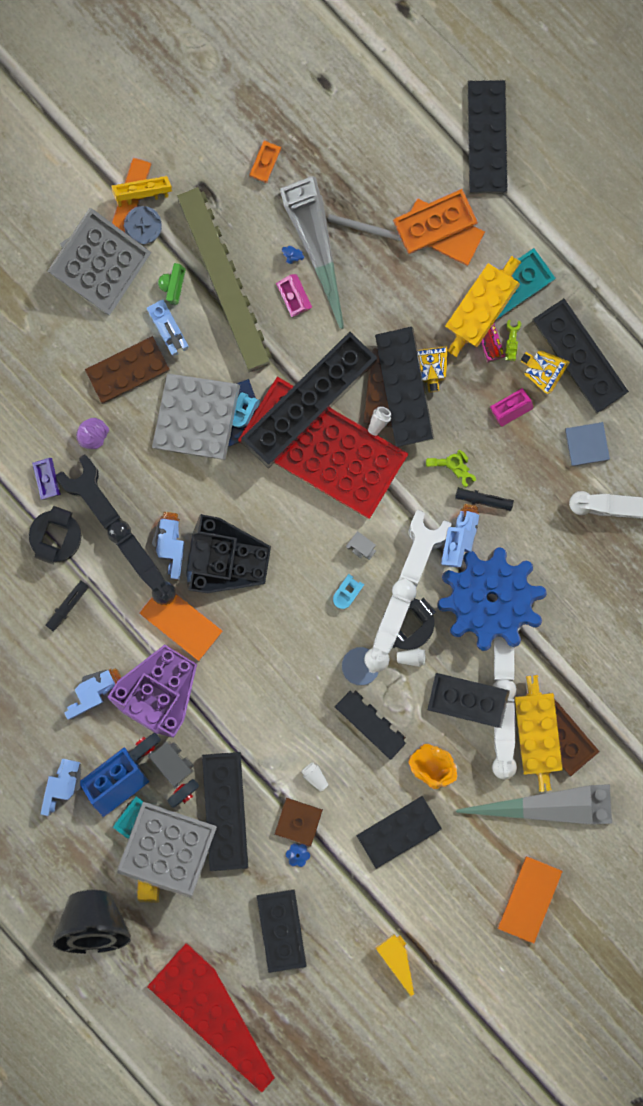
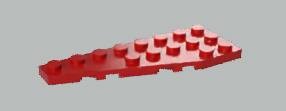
[147,942,275,1093]

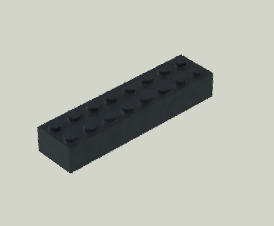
[241,331,377,469]

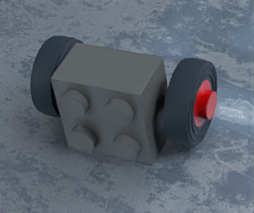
[129,733,199,808]

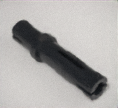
[455,487,514,512]
[45,580,89,632]

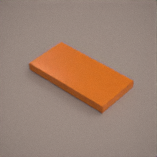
[393,189,478,255]
[411,198,485,266]
[139,594,223,661]
[498,856,563,943]

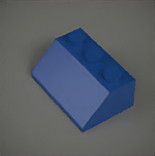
[80,747,150,817]

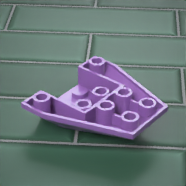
[107,645,197,738]

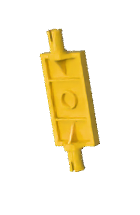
[445,256,521,358]
[515,675,562,792]

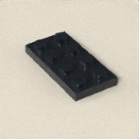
[427,673,510,728]
[356,796,442,869]
[256,889,307,973]

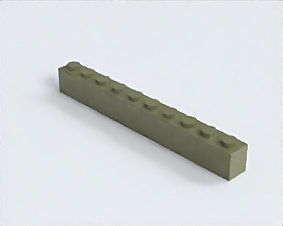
[177,187,272,373]

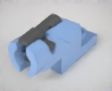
[147,299,189,356]
[41,759,81,816]

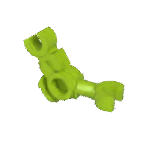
[505,320,521,361]
[426,450,476,488]

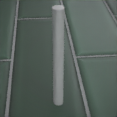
[328,214,401,241]

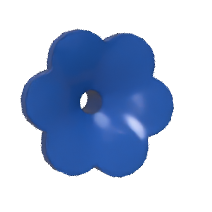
[282,246,305,264]
[286,843,310,867]

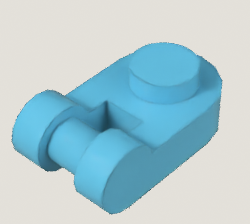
[232,392,260,428]
[333,574,365,609]

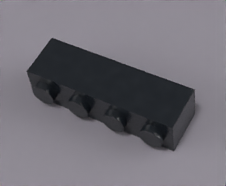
[335,690,406,760]

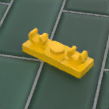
[112,176,172,207]

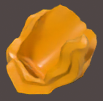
[408,744,457,789]

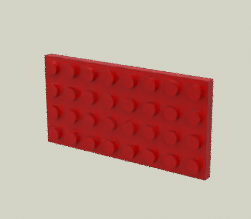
[238,376,408,520]

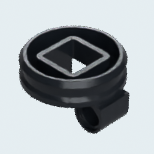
[29,506,82,565]
[383,597,436,650]

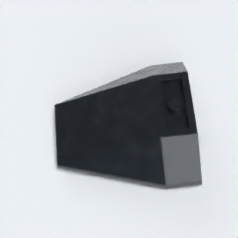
[186,514,271,594]

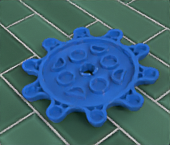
[437,547,547,651]

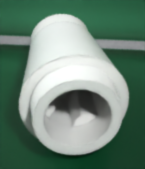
[368,407,391,436]
[397,648,425,667]
[301,762,329,792]

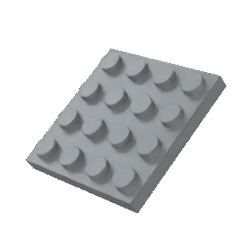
[47,208,151,315]
[152,373,240,460]
[117,802,217,898]

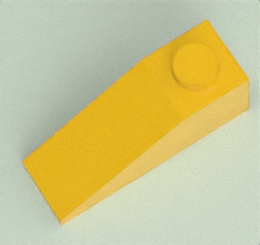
[376,934,414,996]

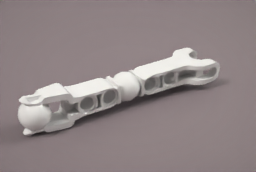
[569,491,643,518]
[365,510,451,673]
[492,625,523,780]

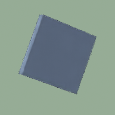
[565,422,610,466]

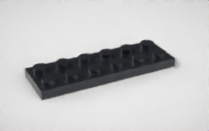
[467,80,508,194]
[532,298,629,414]
[375,326,434,447]
[202,752,249,871]

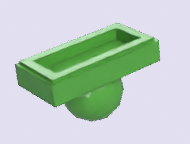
[158,263,186,305]

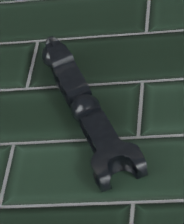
[56,454,176,605]

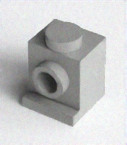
[346,531,376,560]

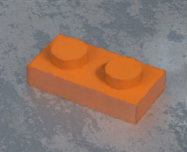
[249,141,281,183]

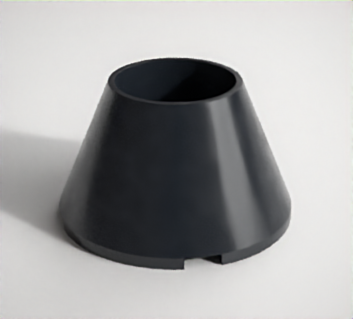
[52,890,131,954]

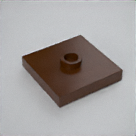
[274,797,323,847]

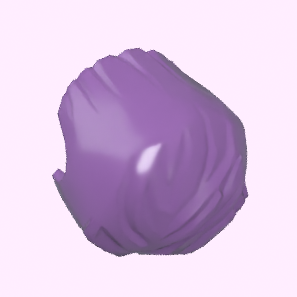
[76,418,109,449]

